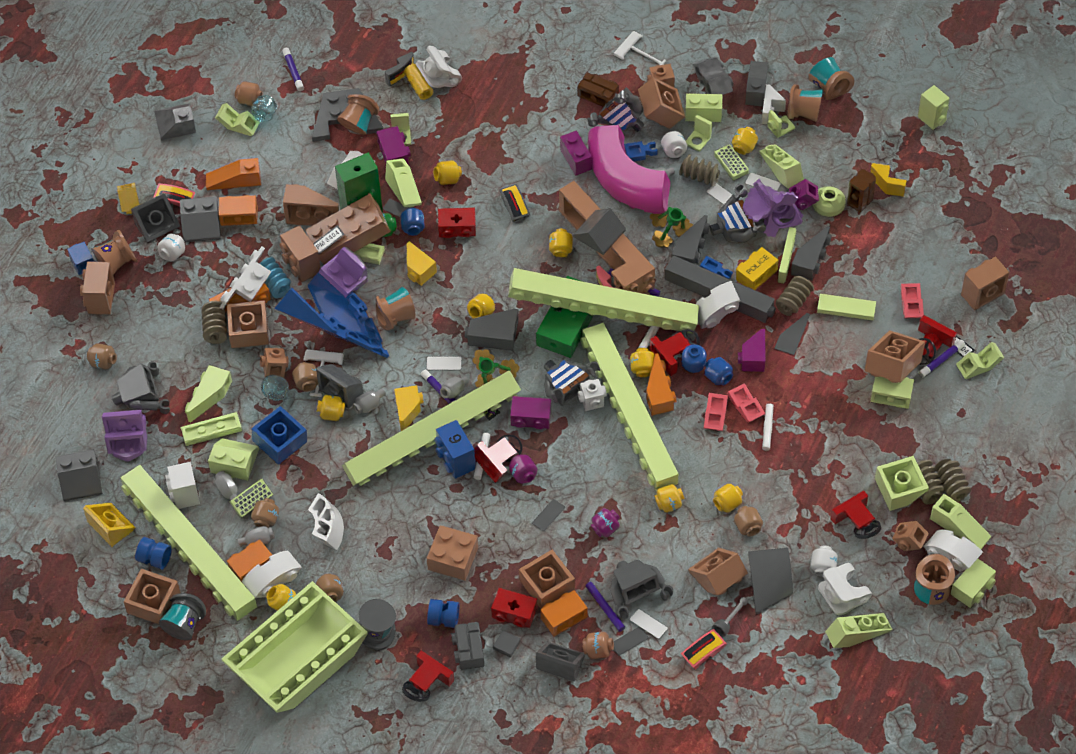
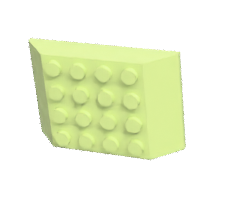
[222,581,368,713]

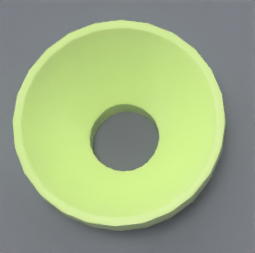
[812,186,846,217]

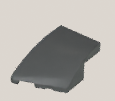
[748,548,793,614]

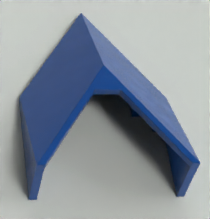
[274,270,389,358]

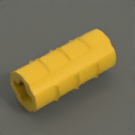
[404,64,434,100]

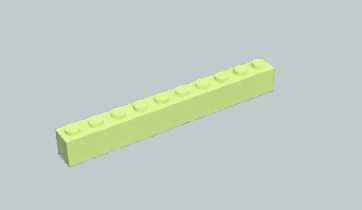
[508,268,699,334]
[580,322,679,492]
[342,370,521,486]
[121,465,257,621]

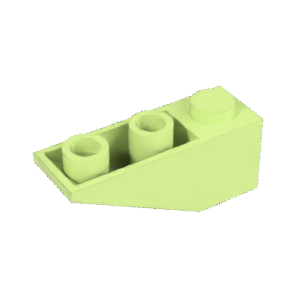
[759,144,804,189]
[385,159,422,208]
[185,365,232,422]
[930,494,991,549]
[825,613,893,648]

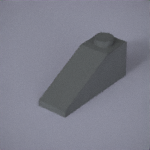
[745,61,769,106]

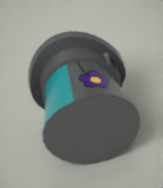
[159,593,206,641]
[359,599,396,650]

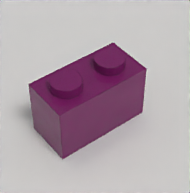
[377,126,411,165]
[560,130,592,176]
[510,396,551,429]

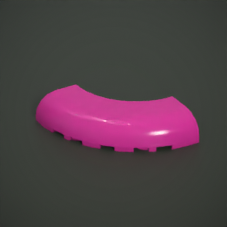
[588,125,671,214]

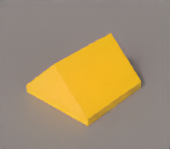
[83,503,136,547]

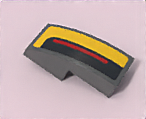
[385,52,414,87]
[499,184,530,222]

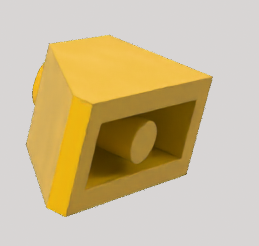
[117,183,140,214]
[407,241,437,286]
[394,385,424,431]

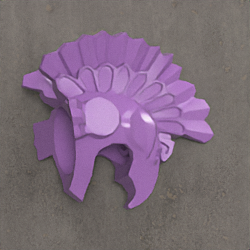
[743,179,803,237]

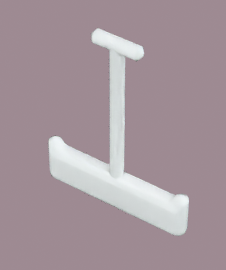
[614,31,667,65]
[304,350,344,397]

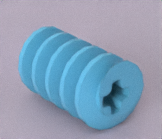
[259,257,291,298]

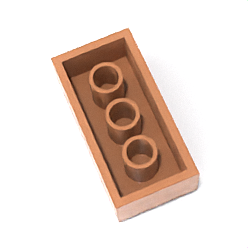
[306,194,391,265]

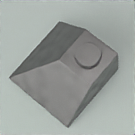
[154,103,196,140]

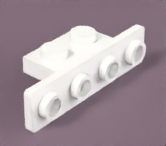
[220,246,271,310]

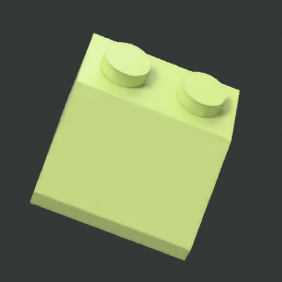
[208,438,259,481]
[875,456,929,511]

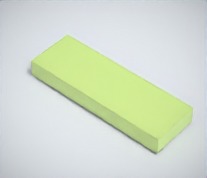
[778,227,796,283]
[817,294,876,321]
[181,412,242,446]

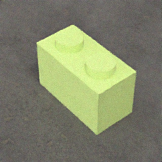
[918,85,950,129]
[685,94,722,122]
[871,377,914,409]
[951,558,996,608]

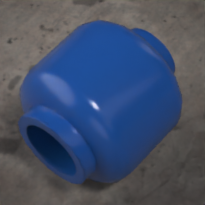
[400,207,425,236]
[681,344,707,373]
[705,357,733,385]

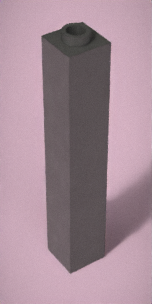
[665,255,776,323]

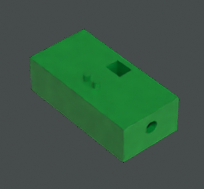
[335,152,383,213]
[536,276,594,358]

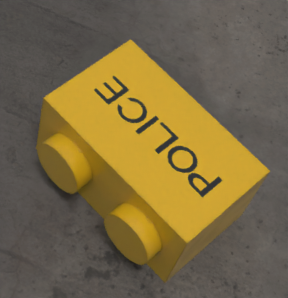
[736,247,779,290]

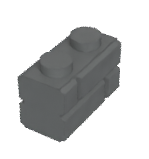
[451,622,485,670]

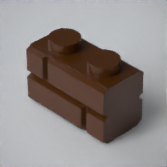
[577,72,619,107]
[847,169,876,212]

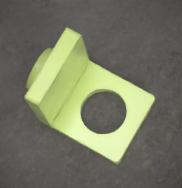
[767,110,795,138]
[390,113,411,146]
[686,115,712,152]

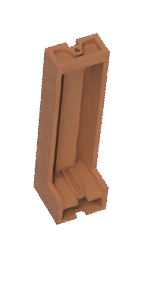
[559,181,655,295]

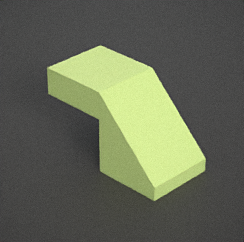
[215,103,260,136]
[956,342,1004,379]

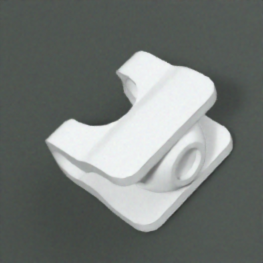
[416,46,462,88]
[818,563,872,616]

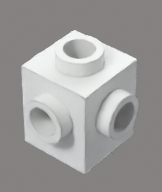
[578,379,607,411]

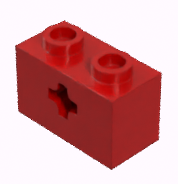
[438,207,476,238]
[491,588,538,628]

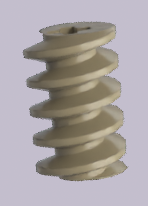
[679,154,720,187]
[775,276,814,316]
[201,301,227,344]
[935,459,972,502]
[917,460,945,504]

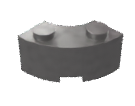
[693,57,733,95]

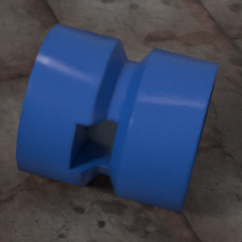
[135,537,172,570]
[427,599,460,628]

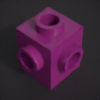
[789,179,819,210]

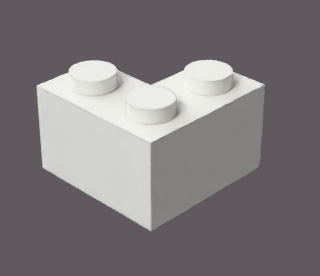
[165,462,200,509]

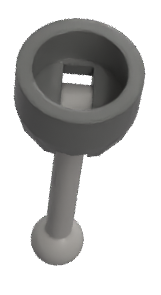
[712,597,748,637]

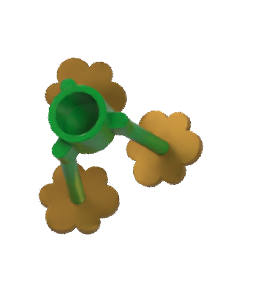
[649,207,693,248]
[472,349,520,388]

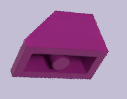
[738,329,765,372]

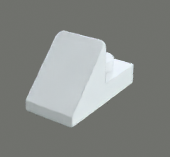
[762,84,786,124]

